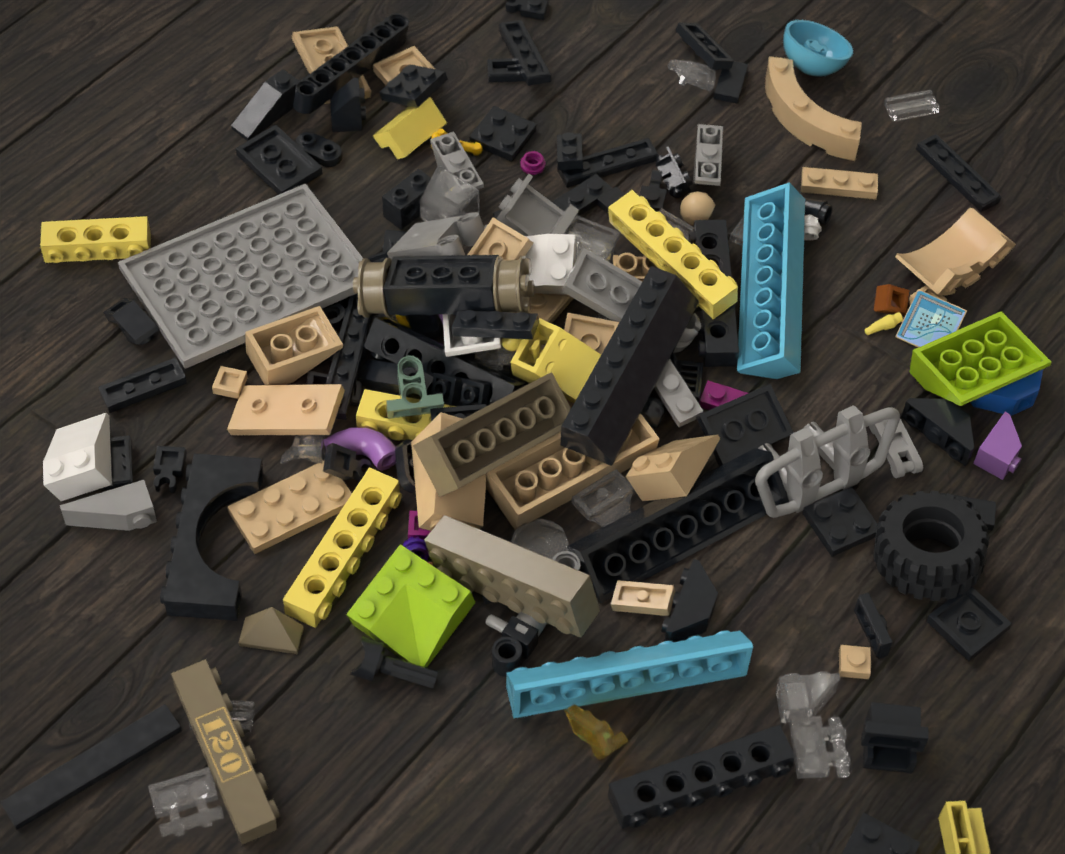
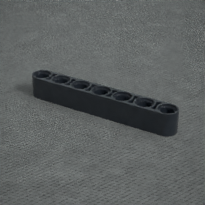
[293,14,409,114]

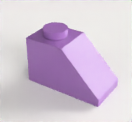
[973,412,1022,480]

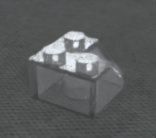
[420,165,479,222]

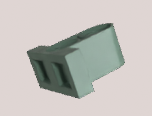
[386,356,444,419]

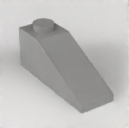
[60,480,157,531]

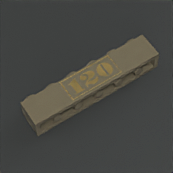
[171,659,280,845]

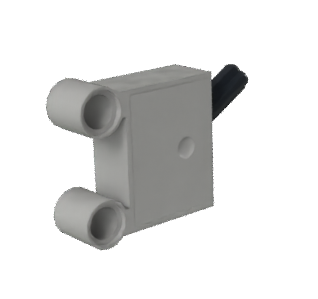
[368,212,485,262]

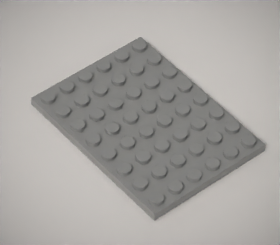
[118,184,363,369]

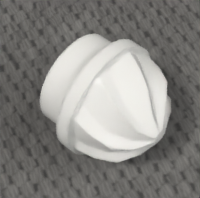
[804,215,821,240]

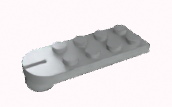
[562,248,701,353]

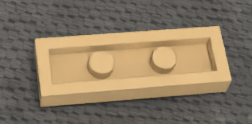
[801,167,878,199]

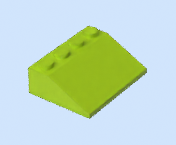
[909,311,1051,406]

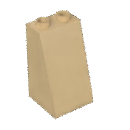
[411,413,487,531]

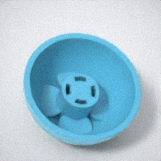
[783,20,853,76]

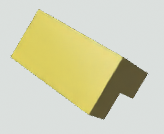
[373,97,447,159]
[939,801,990,854]

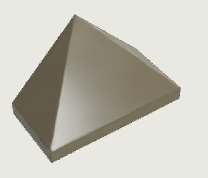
[239,607,304,654]

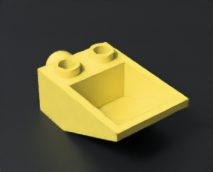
[501,318,601,403]

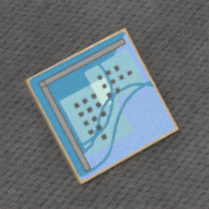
[895,289,967,348]

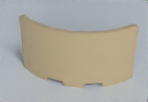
[895,208,1016,296]

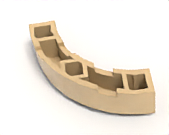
[765,57,861,161]

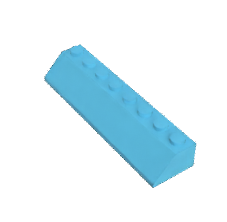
[737,182,805,379]
[506,631,753,718]

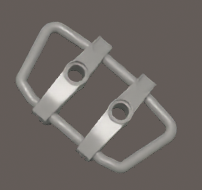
[755,405,900,518]

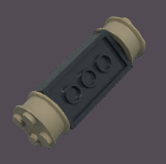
[353,255,535,318]

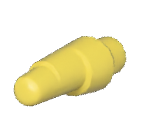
[865,312,903,335]

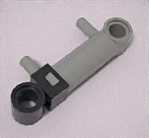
[486,551,581,677]

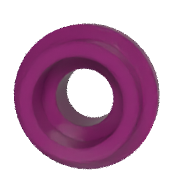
[520,151,545,175]

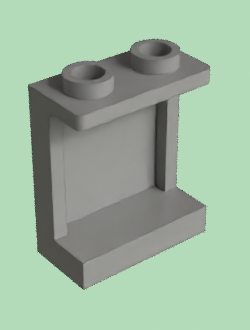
[496,174,579,236]

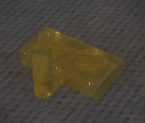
[564,704,628,760]

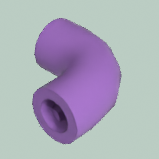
[324,428,396,471]

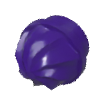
[403,536,429,561]

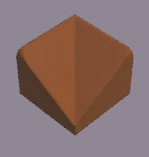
[874,284,910,316]

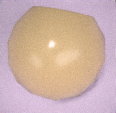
[680,192,715,226]

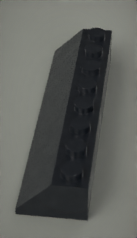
[560,266,699,466]
[566,448,789,603]

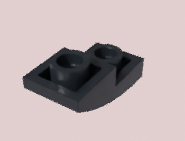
[430,373,491,406]

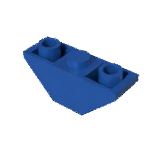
[970,369,1043,416]

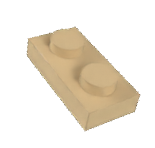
[611,580,675,616]

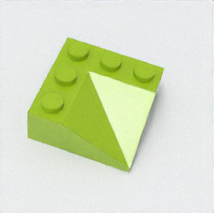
[346,544,476,668]

